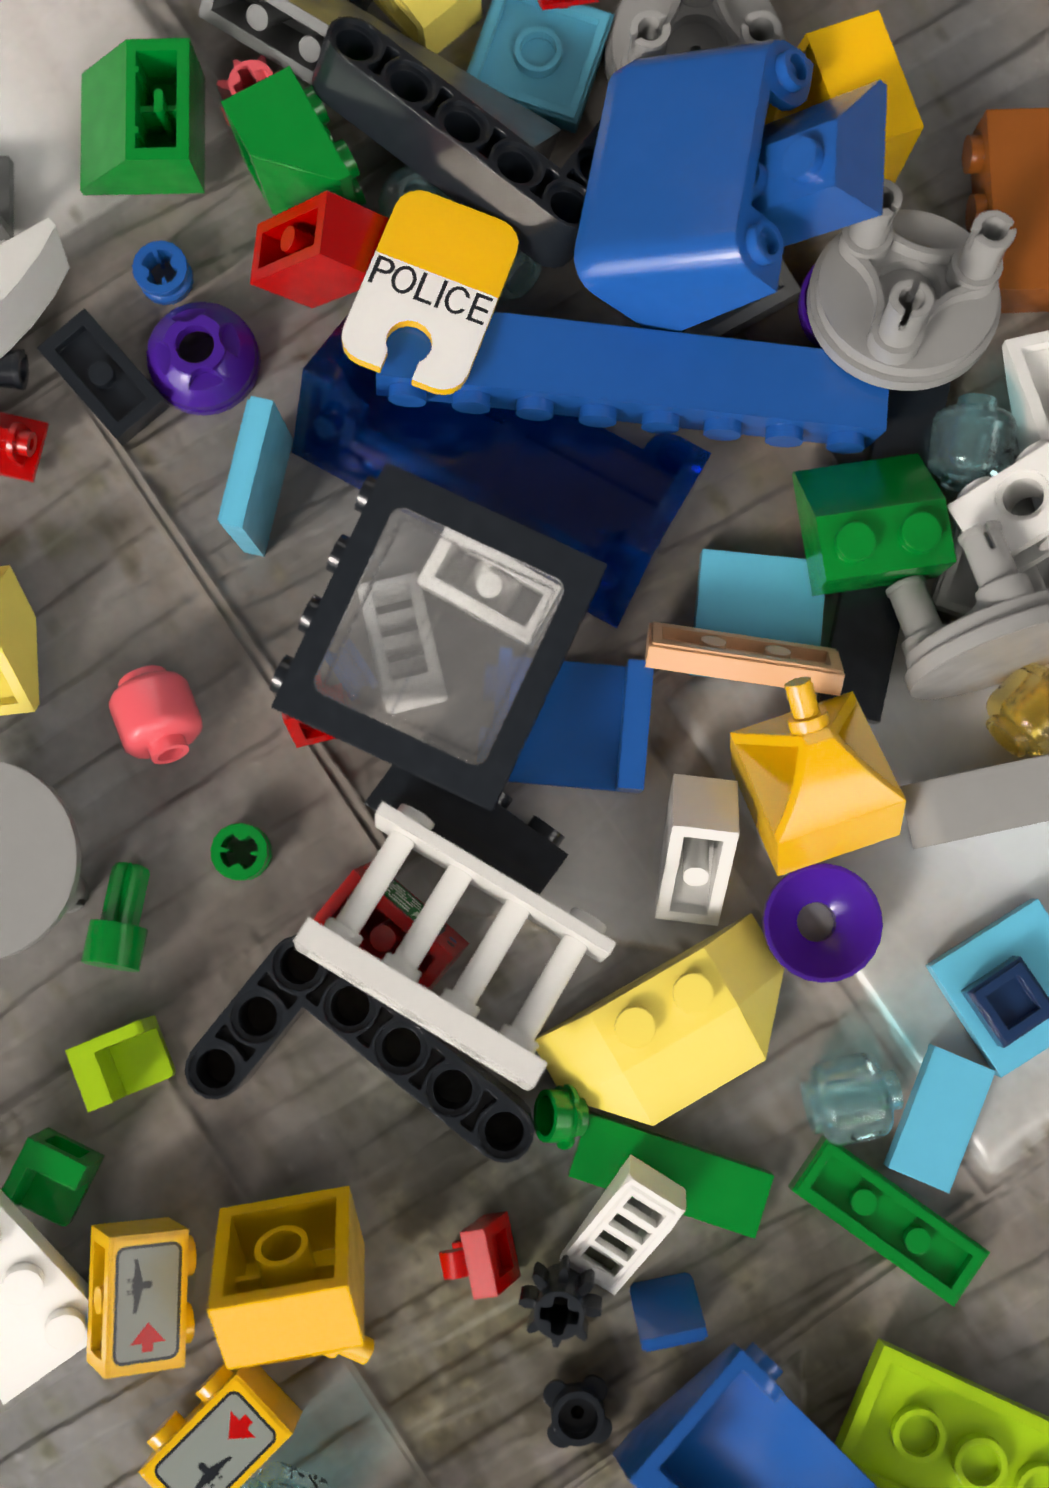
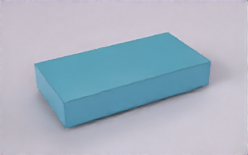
[883,1044,996,1193]

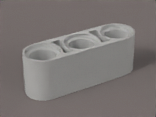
[899,754,1049,849]

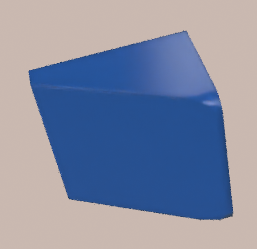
[629,1272,708,1352]

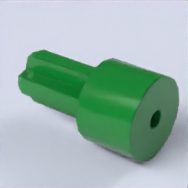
[81,862,150,972]

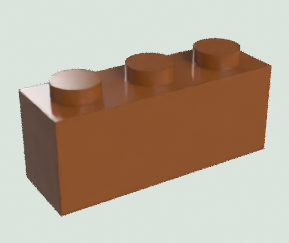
[962,107,1049,313]

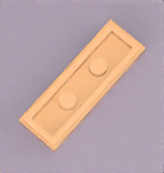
[645,622,845,696]

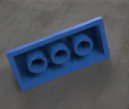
[751,80,887,246]

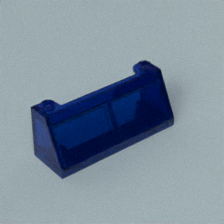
[292,313,712,628]

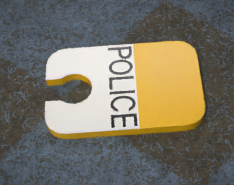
[342,190,519,395]

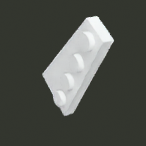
[0,1189,89,1405]

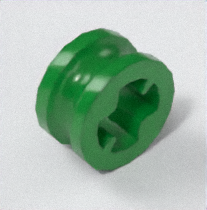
[210,823,273,881]

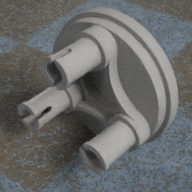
[604,0,785,108]
[807,179,1017,391]
[885,520,1049,700]
[0,762,89,959]

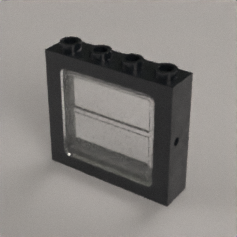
[270,462,607,811]

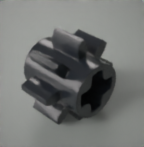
[519,1255,602,1348]

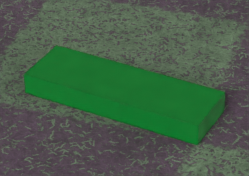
[568,1111,775,1239]
[788,1133,990,1307]

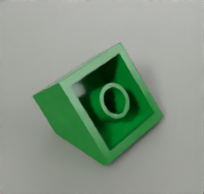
[792,453,957,596]

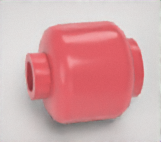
[108,665,203,765]

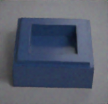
[961,956,1049,1048]

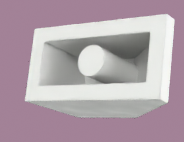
[655,774,739,926]

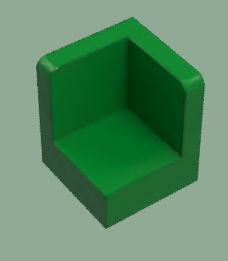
[1,1127,105,1227]

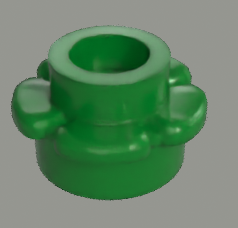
[533,1084,589,1150]

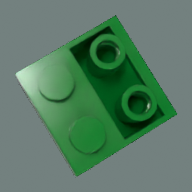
[80,38,205,196]
[221,66,367,215]

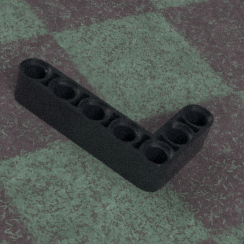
[312,16,601,268]
[185,935,534,1163]

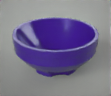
[146,302,261,416]
[762,863,883,983]

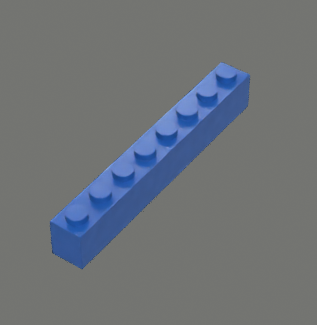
[376,311,889,454]

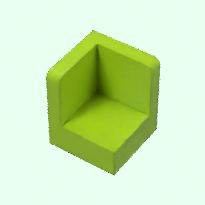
[65,1015,176,1113]

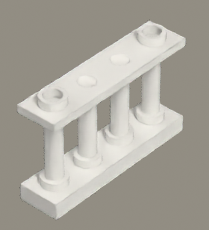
[293,801,617,1091]

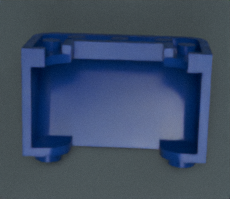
[574,40,814,332]
[612,1342,878,1488]

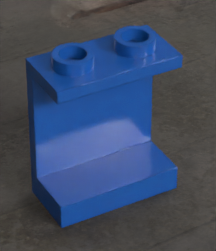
[477,648,654,794]

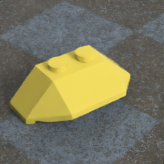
[534,913,784,1126]

